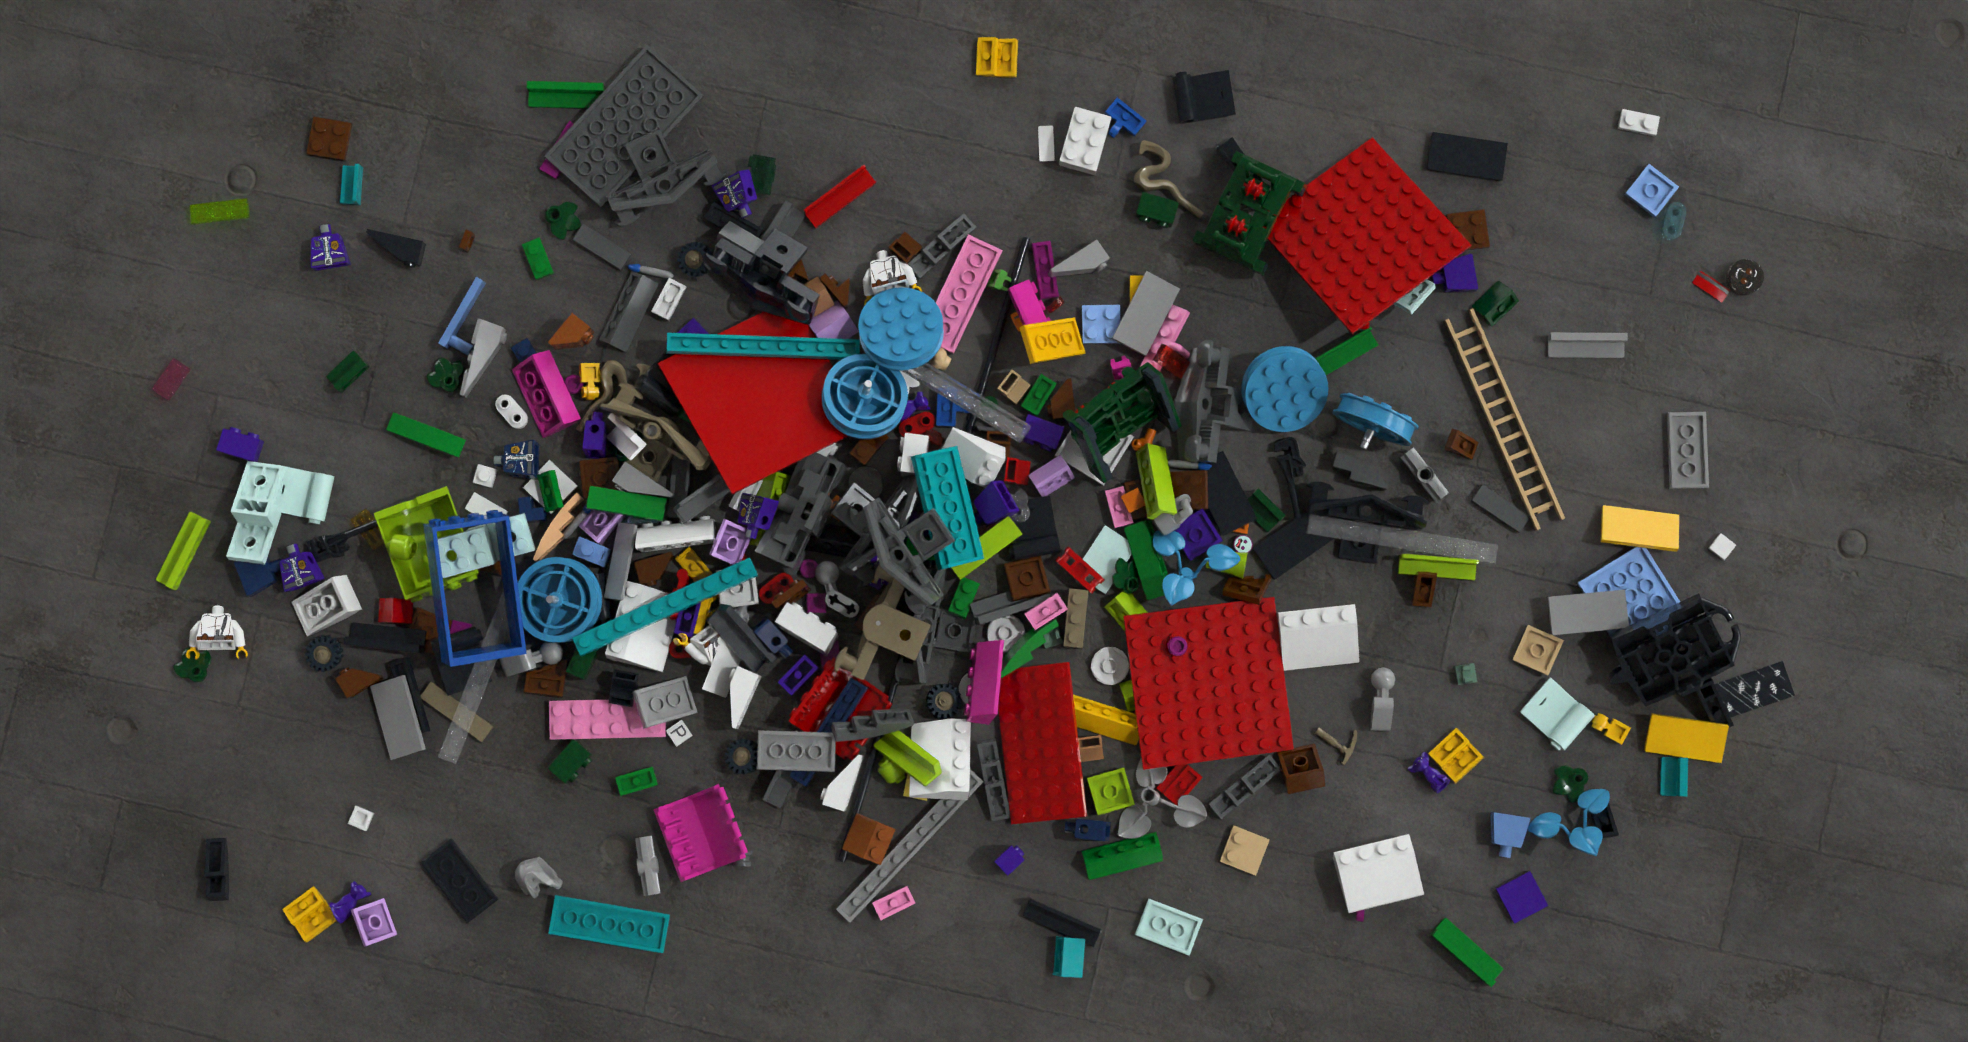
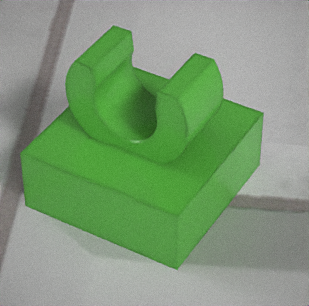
[986,269,1012,291]

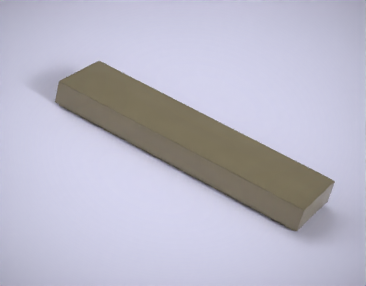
[421,682,494,742]

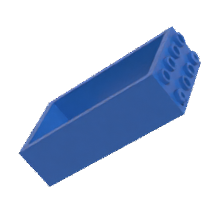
[423,510,527,667]

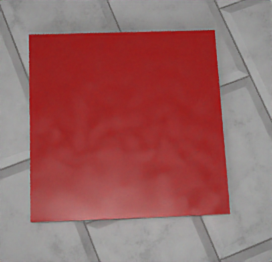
[1265,137,1471,334]
[658,312,848,494]
[1123,597,1294,770]

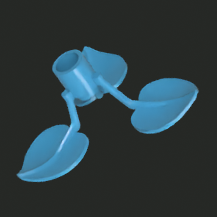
[1153,530,1240,606]
[1528,789,1610,856]

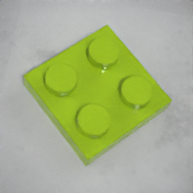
[1087,767,1135,815]

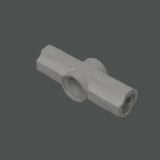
[1400,447,1449,503]
[635,836,661,896]

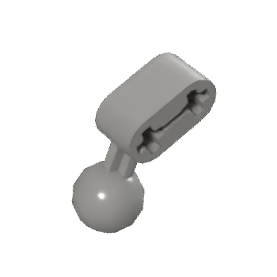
[815,561,860,618]
[499,641,564,677]
[1370,667,1395,732]

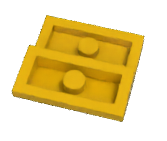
[976,37,1018,78]
[1428,728,1484,784]
[282,886,337,943]

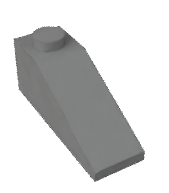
[1048,240,1110,277]
[612,462,675,498]

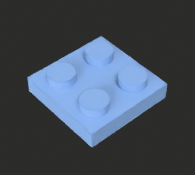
[1624,164,1679,218]
[1082,305,1120,344]

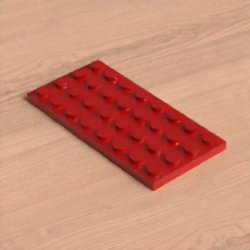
[998,662,1087,825]

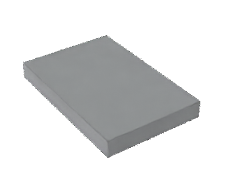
[632,676,698,729]

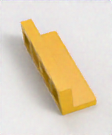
[1073,695,1139,745]

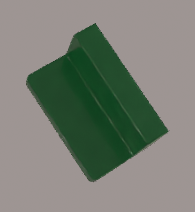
[1472,281,1519,327]
[326,351,370,393]
[1248,488,1286,532]

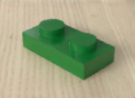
[522,237,554,280]
[1021,374,1057,416]
[537,470,564,512]
[948,577,980,620]
[615,766,658,796]

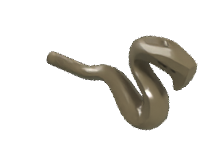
[1134,140,1204,219]
[576,360,651,432]

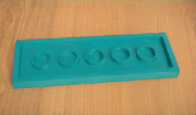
[548,895,670,953]

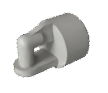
[1152,494,1193,535]

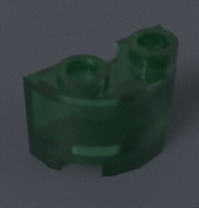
[748,154,776,195]

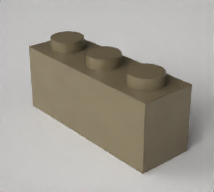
[1063,588,1089,649]

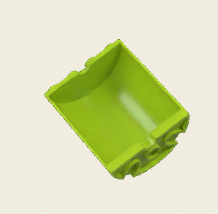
[374,486,479,603]

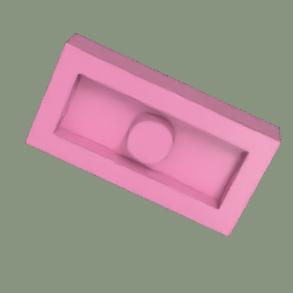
[1105,486,1133,528]
[1025,593,1068,630]
[872,886,915,920]

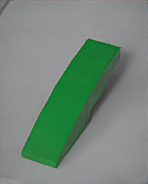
[386,412,466,457]
[1001,618,1059,678]

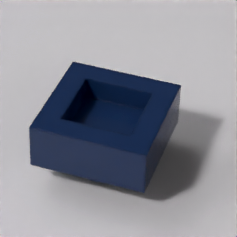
[511,338,537,363]

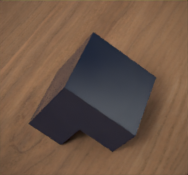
[518,497,547,523]

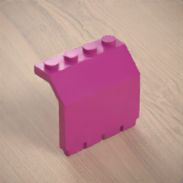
[654,784,748,882]

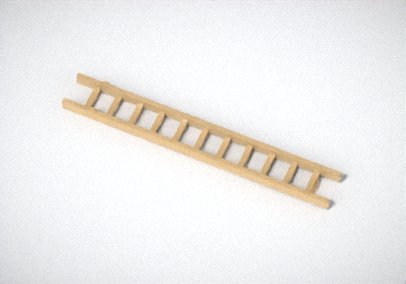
[1444,309,1565,531]

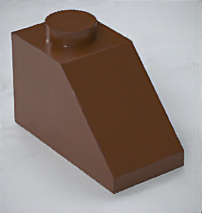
[1047,378,1075,421]
[850,434,889,467]
[634,552,674,587]
[335,667,384,699]

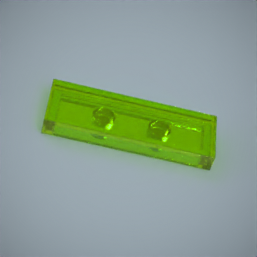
[190,198,250,225]

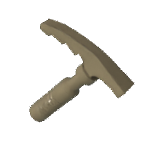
[1315,727,1357,765]

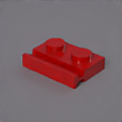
[1156,764,1203,806]

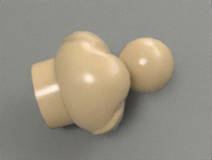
[928,348,951,371]

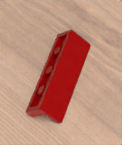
[803,165,876,229]

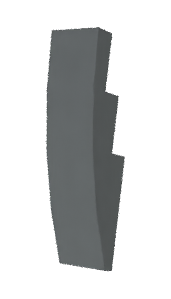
[908,213,976,280]
[831,709,914,742]
[977,739,1010,821]
[1207,754,1282,820]

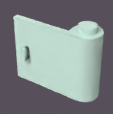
[275,466,334,524]
[1520,677,1595,751]

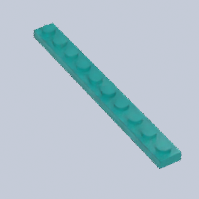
[667,333,860,360]
[572,557,758,656]

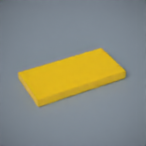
[1019,317,1086,364]
[1601,505,1679,552]
[1644,713,1729,763]

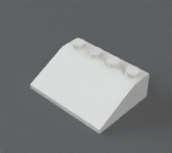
[635,516,717,552]
[605,581,677,672]
[1277,604,1359,671]
[909,718,971,800]
[1333,834,1424,913]

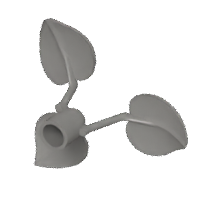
[1117,759,1207,839]

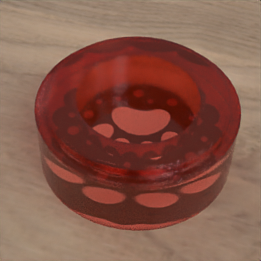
[1046,296,1065,313]

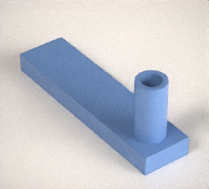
[439,277,486,355]

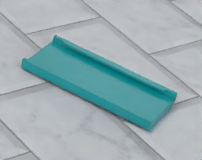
[911,446,984,570]

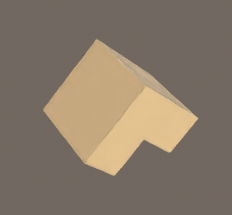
[997,370,1031,405]

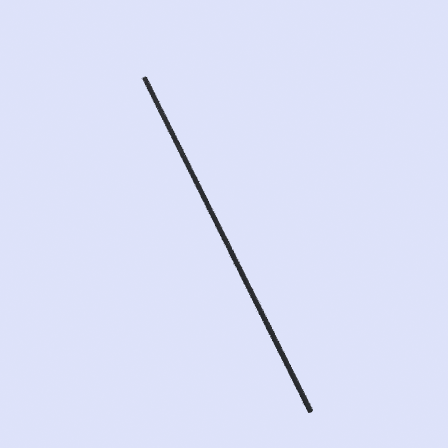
[838,237,1030,862]

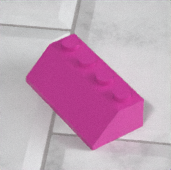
[1007,279,1051,325]
[512,350,581,438]
[964,640,1004,725]

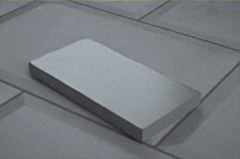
[1112,271,1180,356]
[1666,412,1709,489]
[1547,590,1629,635]
[370,675,426,760]
[757,730,836,772]

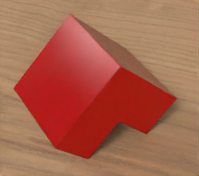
[1004,457,1031,486]
[378,598,413,624]

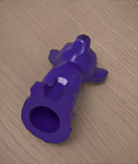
[900,391,930,422]
[1408,752,1450,793]
[329,881,372,923]

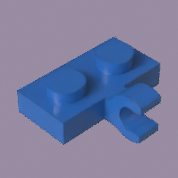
[1105,97,1147,138]
[936,388,970,427]

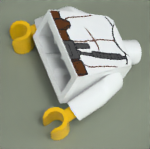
[863,250,922,305]
[186,605,248,660]
[673,609,722,666]

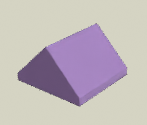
[809,300,859,339]
[1028,455,1075,497]
[579,510,626,545]
[709,519,751,565]
[351,898,397,947]

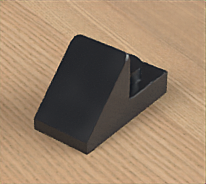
[1590,803,1619,838]

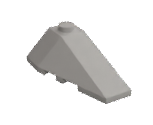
[460,319,507,398]

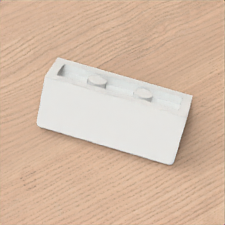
[607,413,647,460]

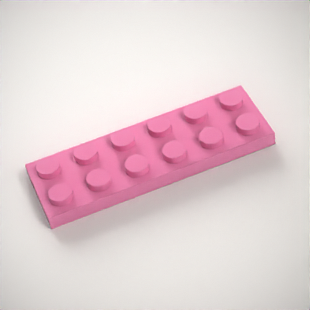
[936,234,1003,354]
[549,700,666,740]

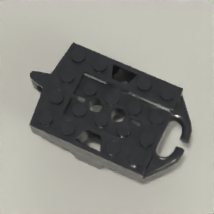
[1609,593,1741,707]

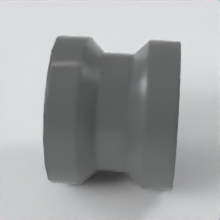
[732,850,752,866]

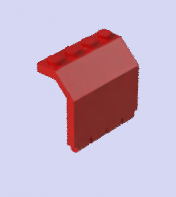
[789,657,892,761]

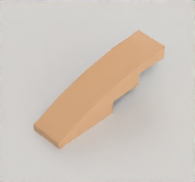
[533,492,584,562]

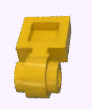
[579,363,600,400]
[1591,713,1631,745]

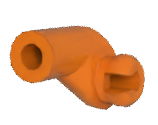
[1131,428,1156,451]

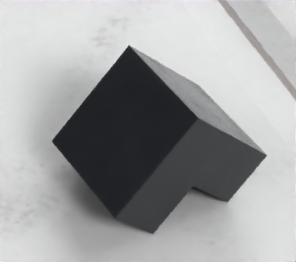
[609,669,639,707]

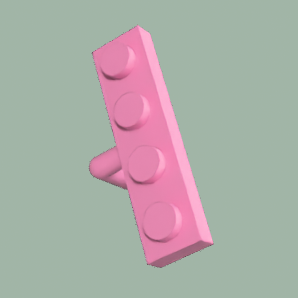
[1140,304,1190,371]

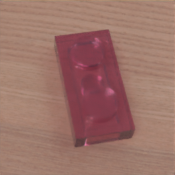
[152,358,191,401]

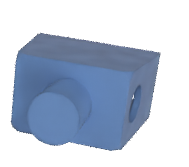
[571,537,613,568]
[1490,812,1530,858]

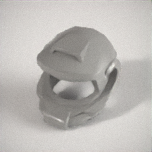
[515,857,563,898]

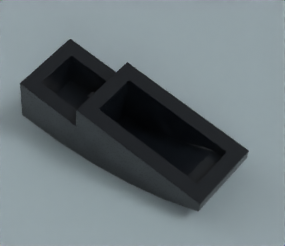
[205,838,229,901]

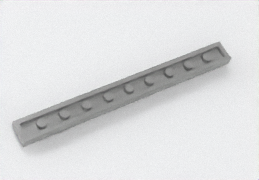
[836,769,983,922]

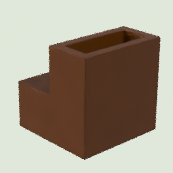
[889,232,923,264]
[987,431,1011,458]

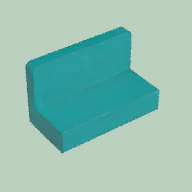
[340,164,363,205]
[1660,757,1688,797]
[1053,936,1085,978]

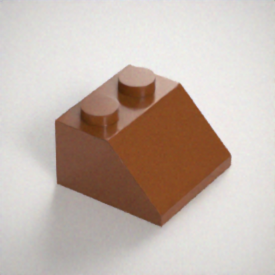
[548,313,595,350]
[842,813,896,865]

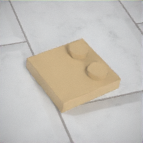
[1512,625,1564,676]
[1220,825,1270,876]

